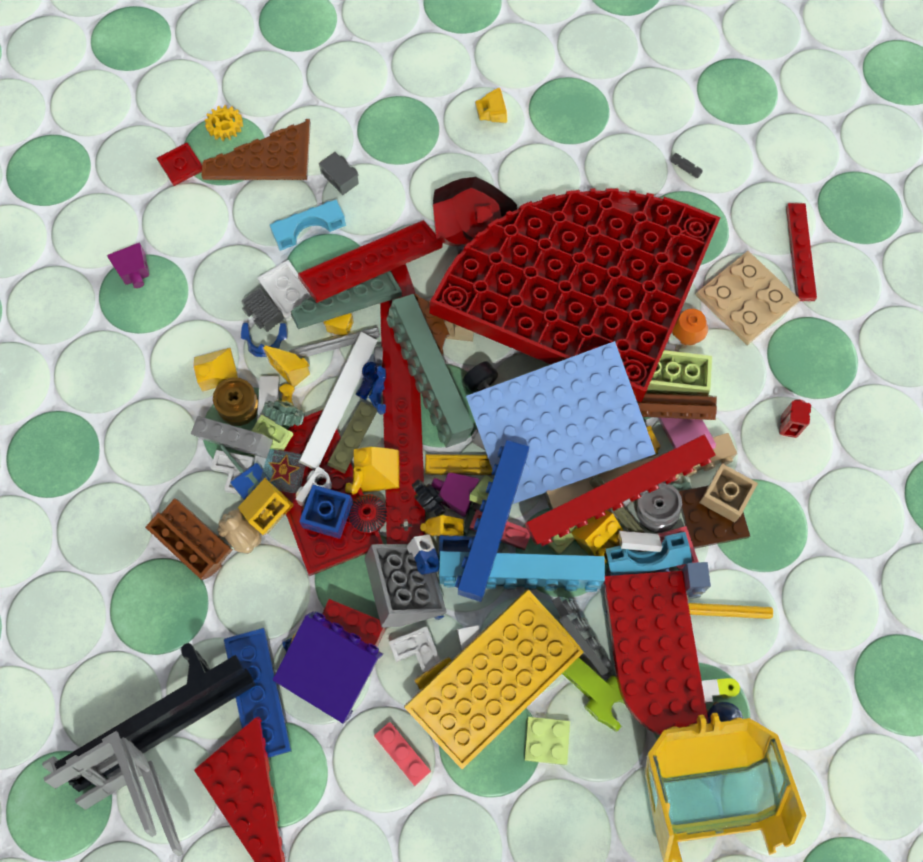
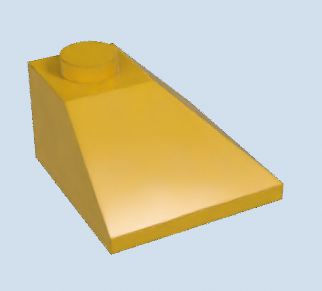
[263,345,310,387]
[193,348,238,392]
[354,447,399,493]

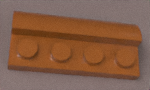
[637,393,717,420]
[145,498,233,580]

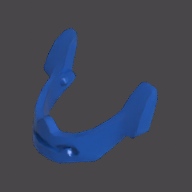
[241,323,288,357]
[369,366,386,415]

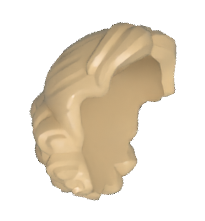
[217,508,261,554]

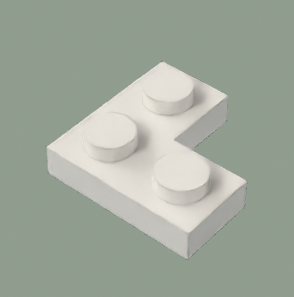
[211,450,255,495]
[389,626,441,673]

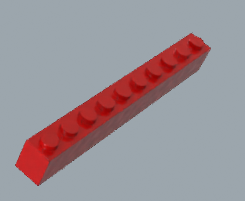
[525,434,716,547]

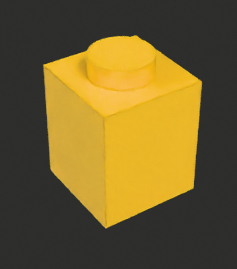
[323,313,354,336]

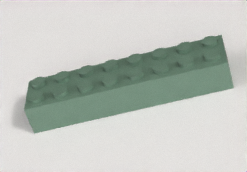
[387,294,474,448]

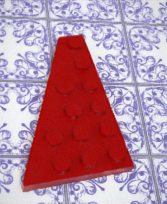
[194,717,285,862]

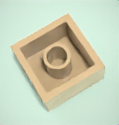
[699,464,758,523]

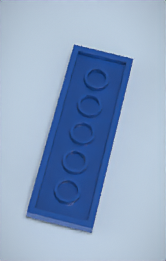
[224,628,292,758]

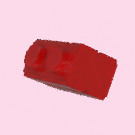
[779,399,812,438]

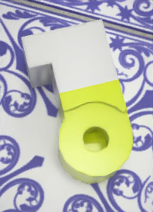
[702,678,740,704]

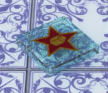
[260,449,305,493]

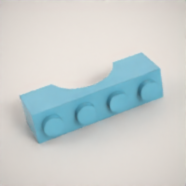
[270,200,346,251]
[606,532,692,576]

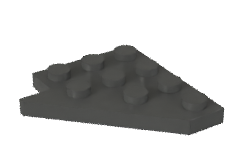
[552,597,612,675]

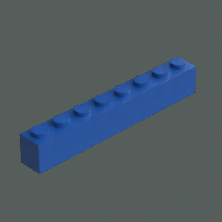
[455,440,529,602]

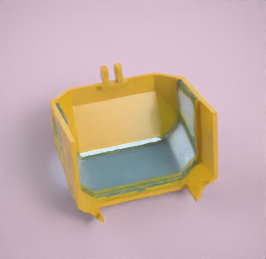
[645,713,807,862]

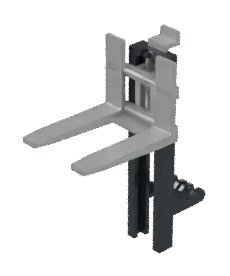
[42,643,256,856]

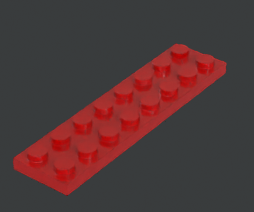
[298,220,443,303]

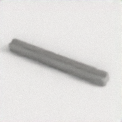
[289,327,380,358]

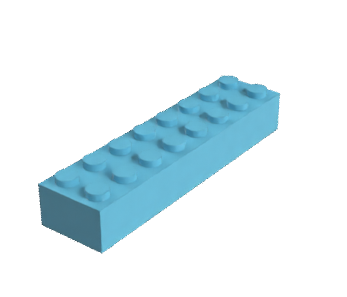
[439,551,605,592]

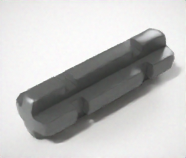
[671,153,703,178]

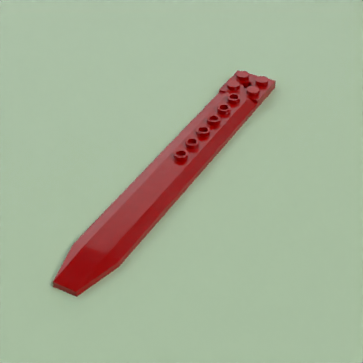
[380,264,426,544]

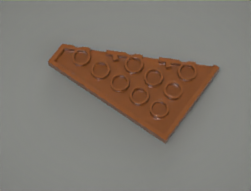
[201,119,311,180]

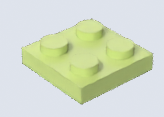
[524,717,570,765]

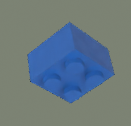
[299,485,353,539]

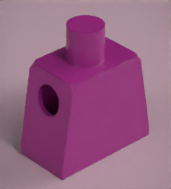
[107,242,149,289]
[431,472,479,518]

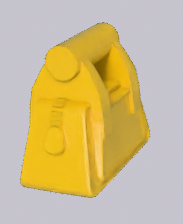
[475,88,508,123]
[420,515,464,536]

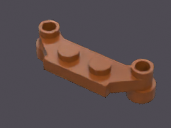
[414,294,450,357]

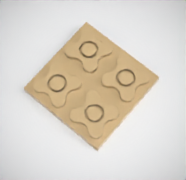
[696,251,800,345]

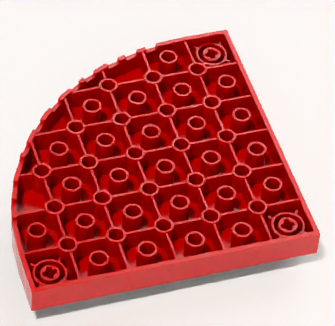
[429,188,721,402]

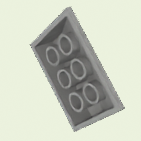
[364,544,447,627]

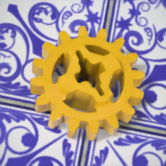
[205,105,243,141]

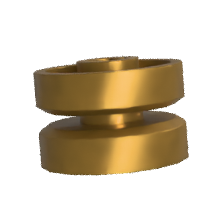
[213,378,258,426]

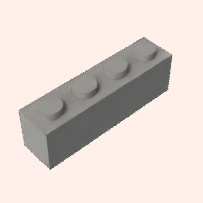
[191,416,273,458]

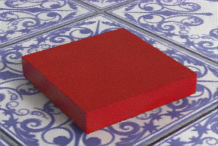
[157,142,202,186]

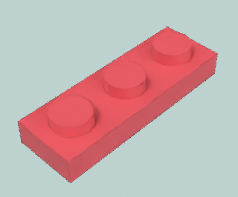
[469,510,530,551]
[374,722,431,786]

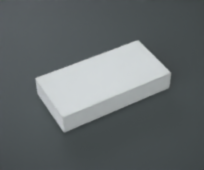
[618,531,662,552]

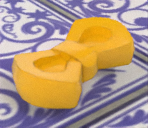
[279,384,295,406]

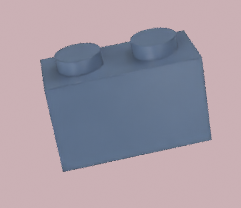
[681,562,711,598]

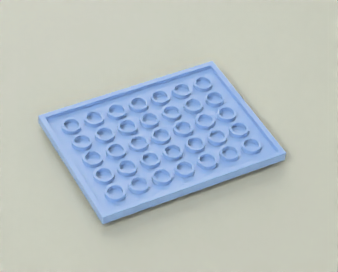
[466,341,656,504]

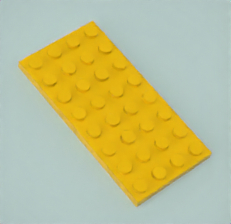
[404,589,584,769]

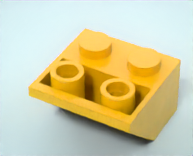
[238,478,294,535]
[571,510,623,564]

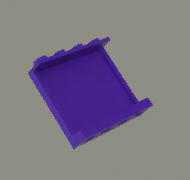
[273,612,383,724]

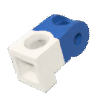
[407,534,440,575]

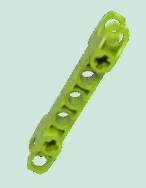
[562,657,625,732]

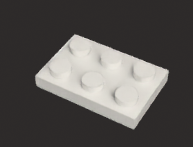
[257,260,311,322]

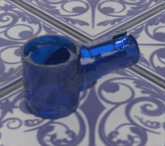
[355,362,378,400]

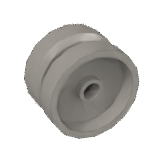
[637,482,682,532]

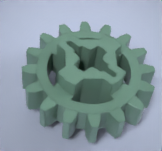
[262,400,305,426]

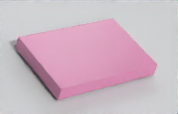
[658,418,716,449]

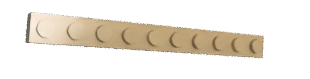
[545,433,737,510]

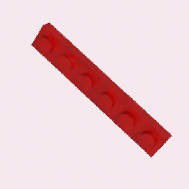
[786,203,817,301]

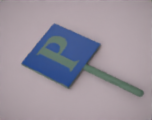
[220,444,276,500]

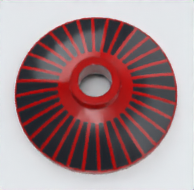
[348,495,388,533]

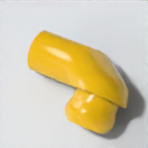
[345,466,363,495]

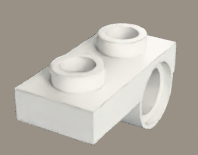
[296,467,332,507]

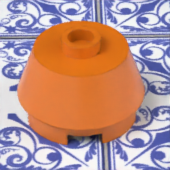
[672,309,708,345]

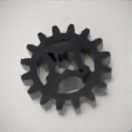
[411,479,446,516]

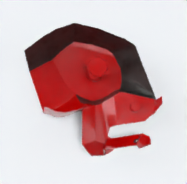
[433,177,517,246]

